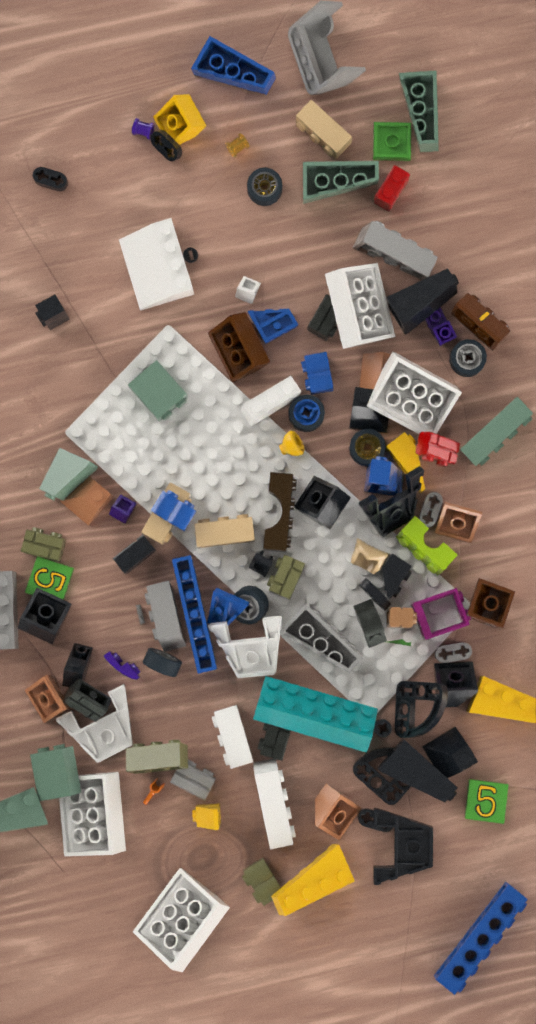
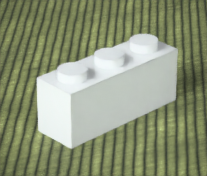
[241,376,301,426]
[212,705,254,769]

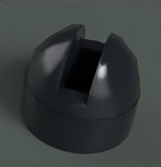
[183,247,199,263]

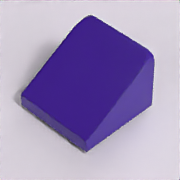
[109,494,137,523]

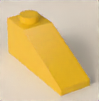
[386,432,425,493]
[192,803,221,830]

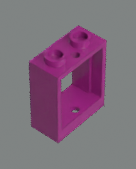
[411,588,471,640]

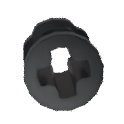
[374,719,392,737]

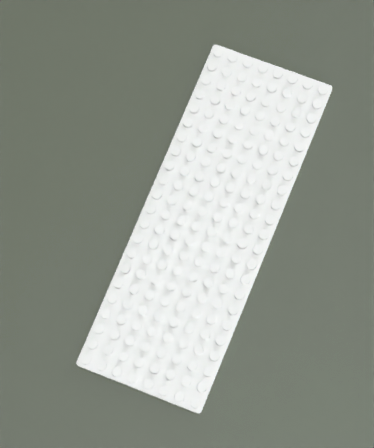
[65,325,470,713]

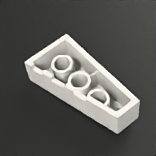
[253,758,296,850]

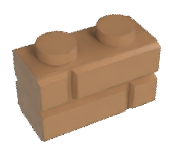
[386,607,417,629]

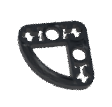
[395,681,448,738]
[353,747,411,805]

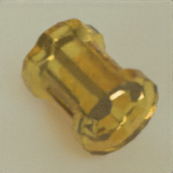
[225,133,250,158]

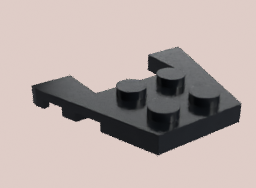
[358,466,425,537]
[373,808,433,885]

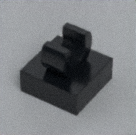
[249,550,273,577]

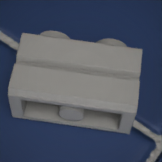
[170,759,216,801]

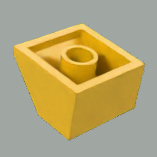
[153,94,206,145]

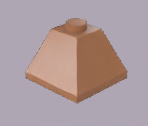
[60,476,113,526]
[315,783,362,840]

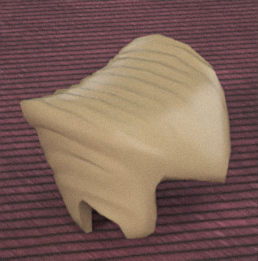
[351,538,390,574]

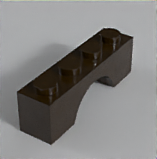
[263,472,297,552]

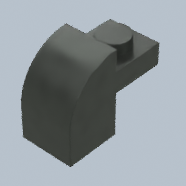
[353,599,387,648]

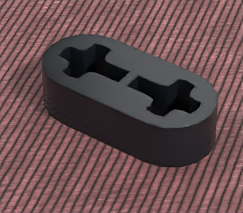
[151,130,182,161]
[32,167,68,192]
[359,578,391,611]
[358,808,393,832]

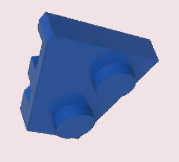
[248,308,298,344]
[207,588,250,626]

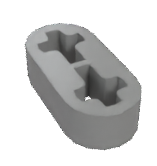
[419,492,443,528]
[435,642,472,663]

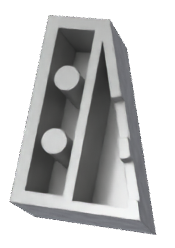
[145,581,186,652]

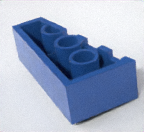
[191,36,276,95]
[364,456,404,496]

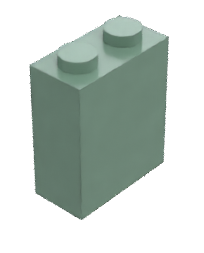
[128,360,188,422]
[30,744,82,801]

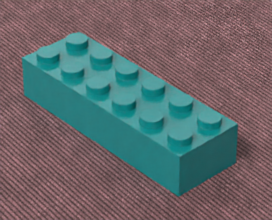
[253,676,378,753]

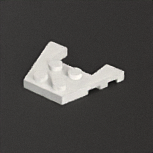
[208,616,282,678]
[56,684,133,763]

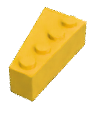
[466,676,536,723]
[271,844,355,916]

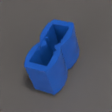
[301,352,333,395]
[151,490,196,532]

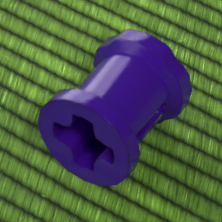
[132,118,155,140]

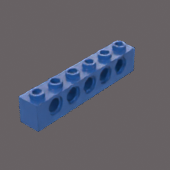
[172,555,218,674]
[434,881,528,995]

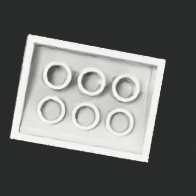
[119,218,194,311]
[325,263,395,349]
[367,352,462,434]
[59,772,126,856]
[133,868,230,972]

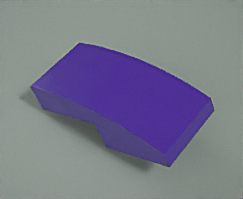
[425,307,457,346]
[104,651,141,680]

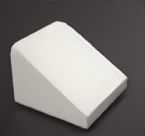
[235,276,261,304]

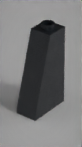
[386,268,459,335]
[377,739,458,802]

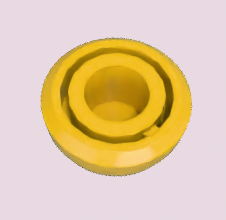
[279,430,305,456]

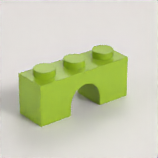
[396,516,458,576]

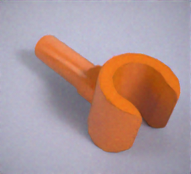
[143,778,165,805]

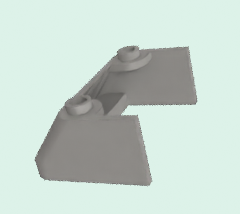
[288,1,366,95]

